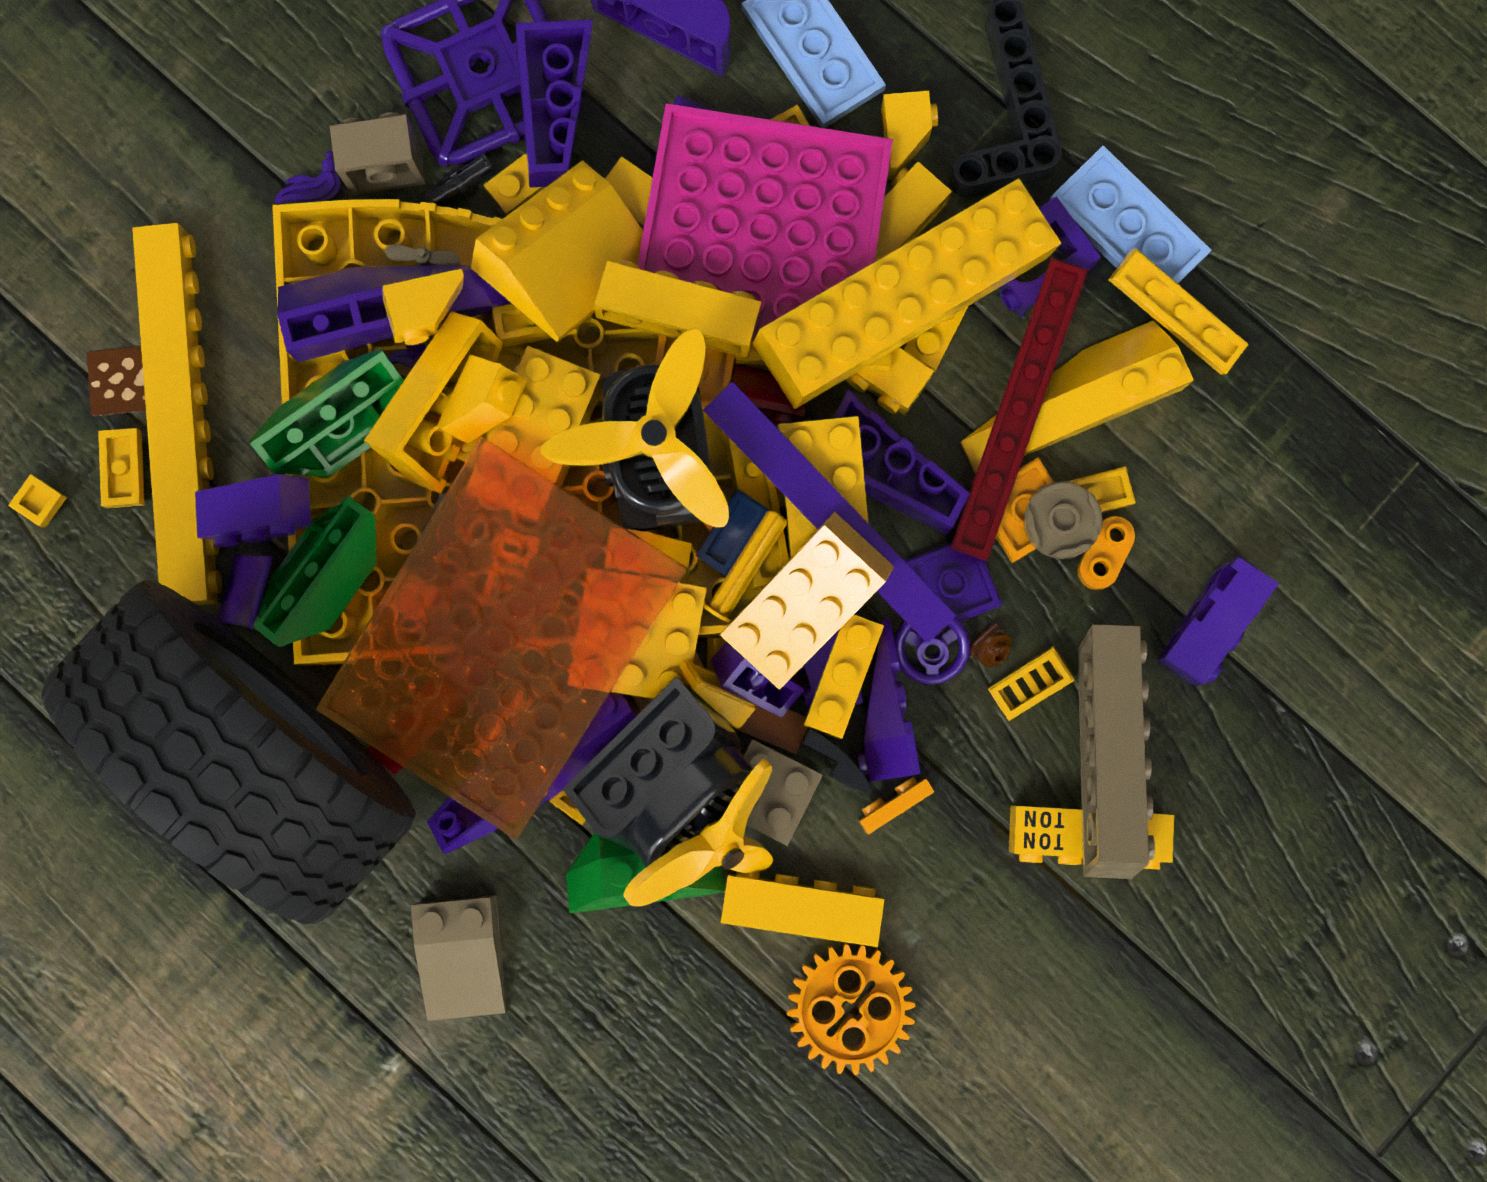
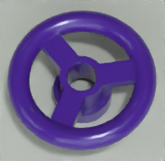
[894,617,970,685]

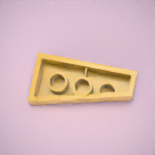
[364,311,504,494]

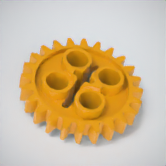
[787,943,916,1075]

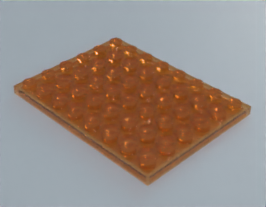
[316,437,688,840]

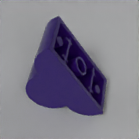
[591,0,731,77]

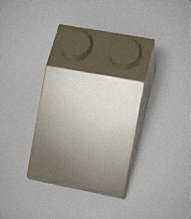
[411,894,506,1021]

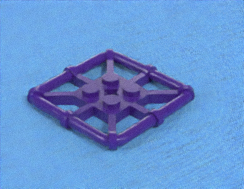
[380,0,584,167]

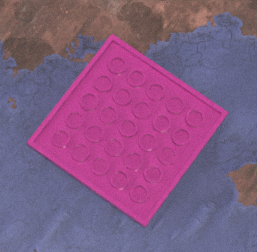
[637,104,893,345]

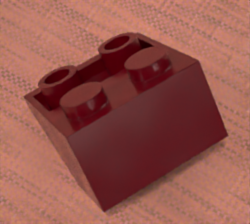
[731,365,807,428]

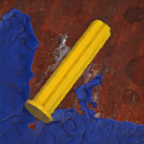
[703,510,787,623]

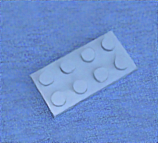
[741,0,886,128]
[1048,146,1211,284]

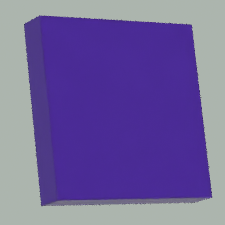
[905,543,1003,628]

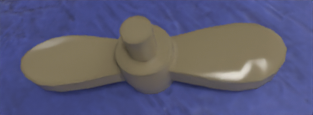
[385,244,460,266]

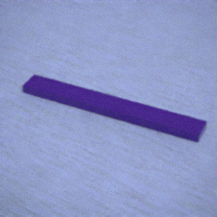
[703,382,956,644]

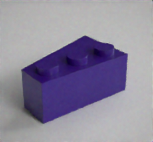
[195,474,311,547]
[1156,557,1279,686]

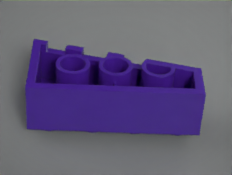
[516,19,593,188]
[833,390,970,535]

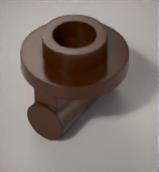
[970,622,1012,667]

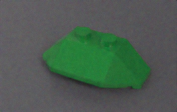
[249,349,404,476]
[253,496,376,647]
[566,833,725,914]

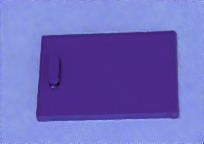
[218,555,273,630]

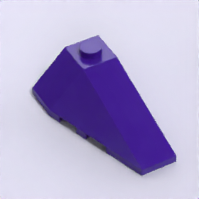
[856,619,921,782]

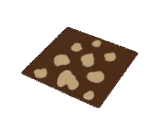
[87,346,146,416]

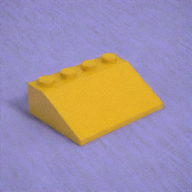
[471,160,643,342]

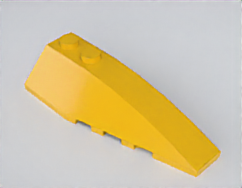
[960,320,1194,475]

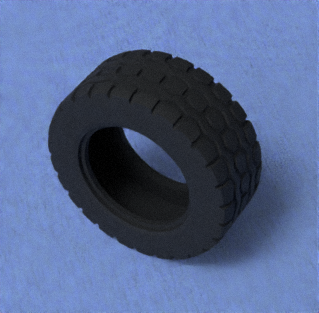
[41,580,416,924]

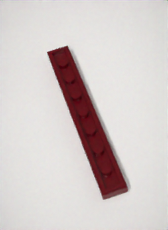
[950,258,1088,562]

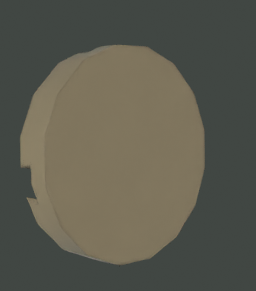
[1023,481,1103,559]

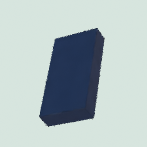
[696,489,771,576]

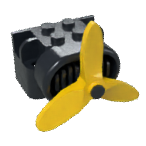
[541,328,729,531]
[563,677,773,907]

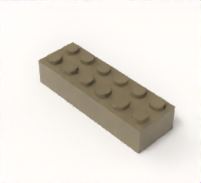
[1078,624,1155,879]

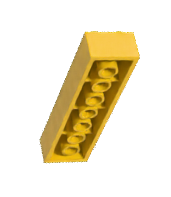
[752,178,1061,409]

